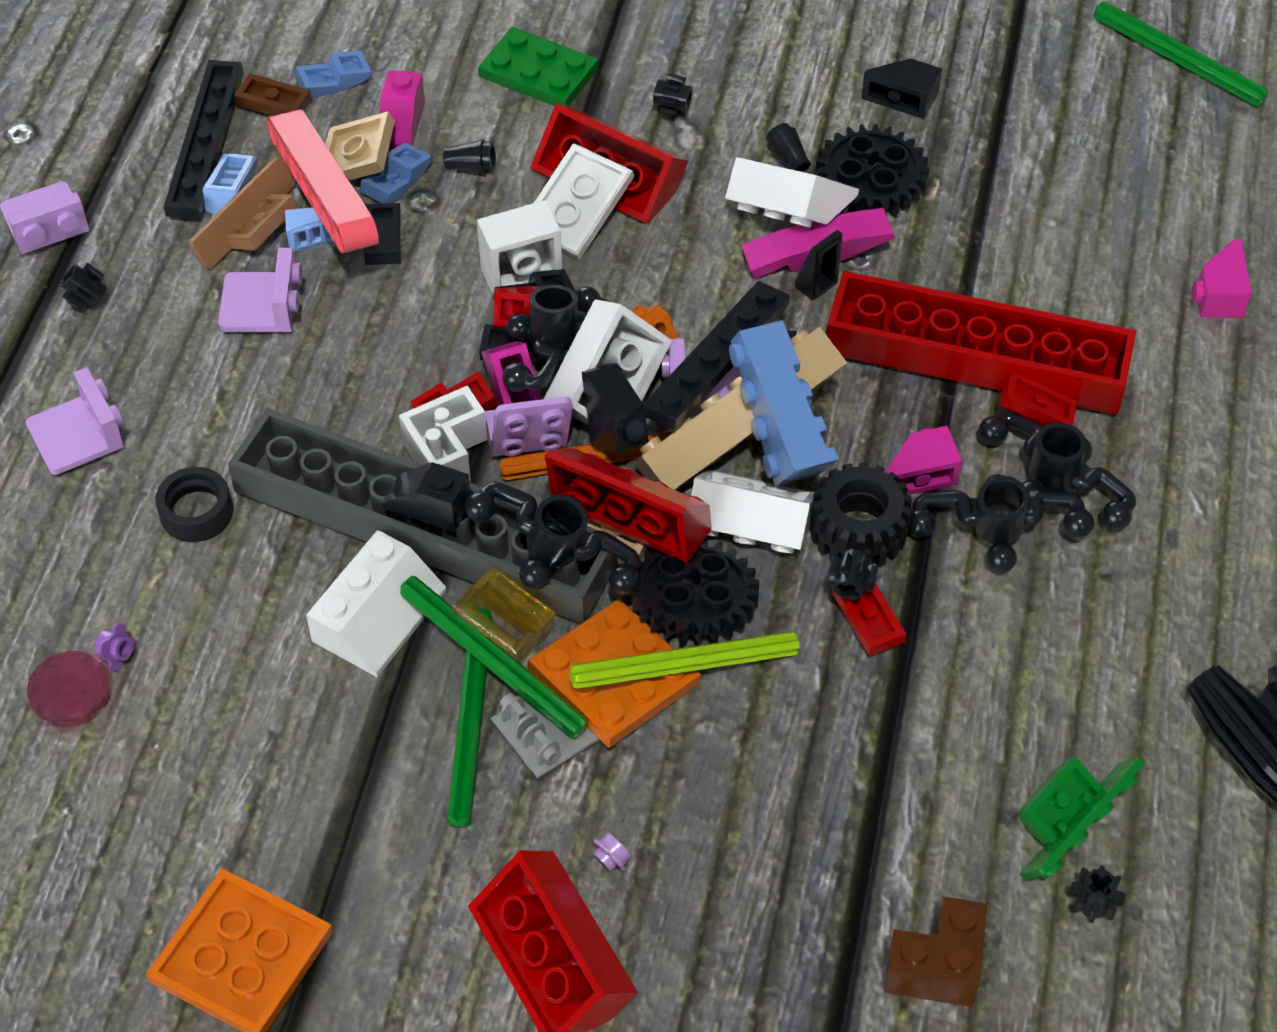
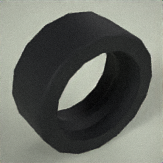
[155,466,234,543]

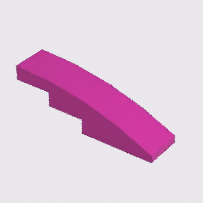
[742,208,895,279]

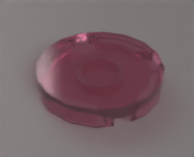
[27,651,112,727]

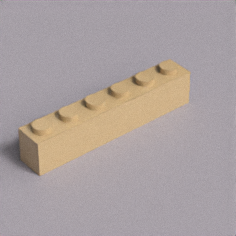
[635,327,847,491]

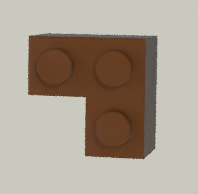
[884,896,987,1007]

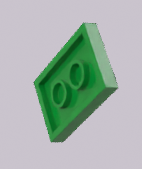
[478,26,599,106]

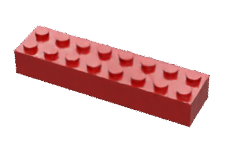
[826,271,1137,415]

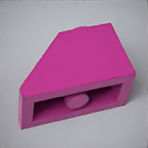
[379,70,425,149]
[1192,239,1252,318]
[482,341,542,405]
[886,426,962,495]

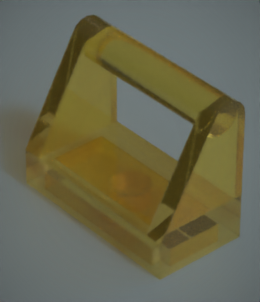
[452,567,556,658]

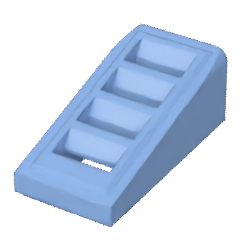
[203,153,257,213]
[285,208,333,252]

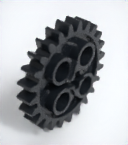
[815,124,930,214]
[629,538,759,644]

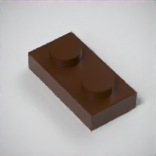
[234,73,312,116]

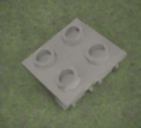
[490,693,600,779]

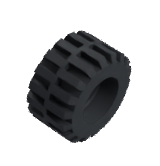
[810,463,912,567]

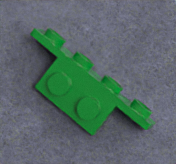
[1016,756,1145,881]

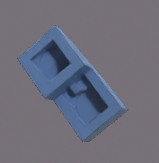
[295,51,372,98]
[360,142,432,204]

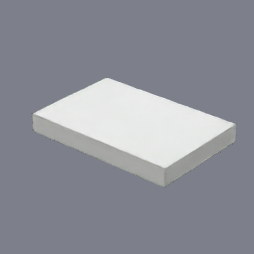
[533,143,634,261]

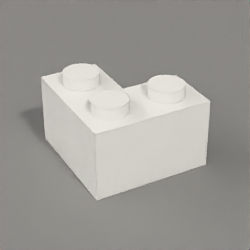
[399,386,487,482]

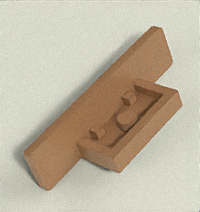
[189,156,298,269]

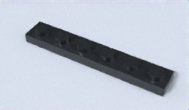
[164,60,243,219]
[642,281,790,431]

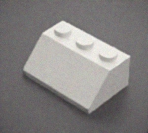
[725,157,859,228]
[544,299,673,425]
[691,469,814,553]
[306,530,446,677]

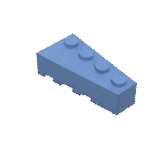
[729,320,839,487]

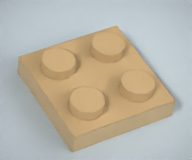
[325,111,395,180]

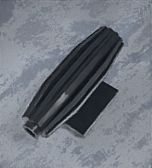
[1187,665,1277,805]

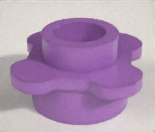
[95,623,136,671]

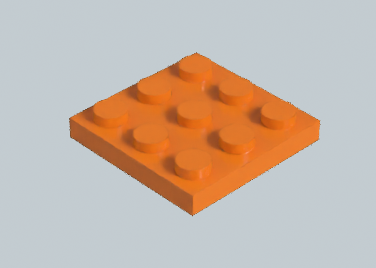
[527,599,701,748]
[145,868,333,1032]

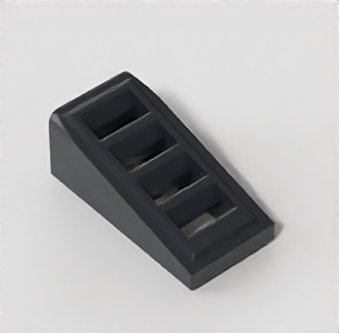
[795,230,842,301]

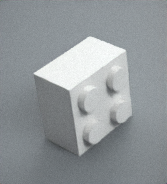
[477,200,562,294]

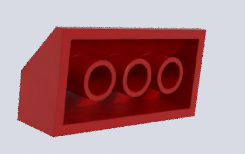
[530,103,689,223]
[544,448,712,563]
[468,850,638,1032]

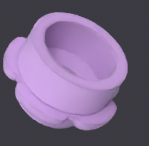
[593,832,632,872]

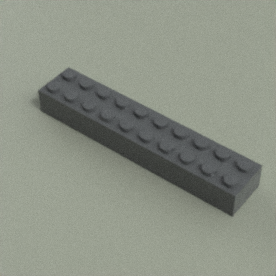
[228,408,617,624]

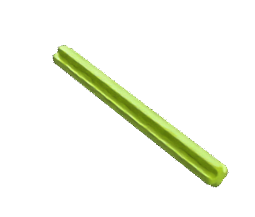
[569,631,800,689]

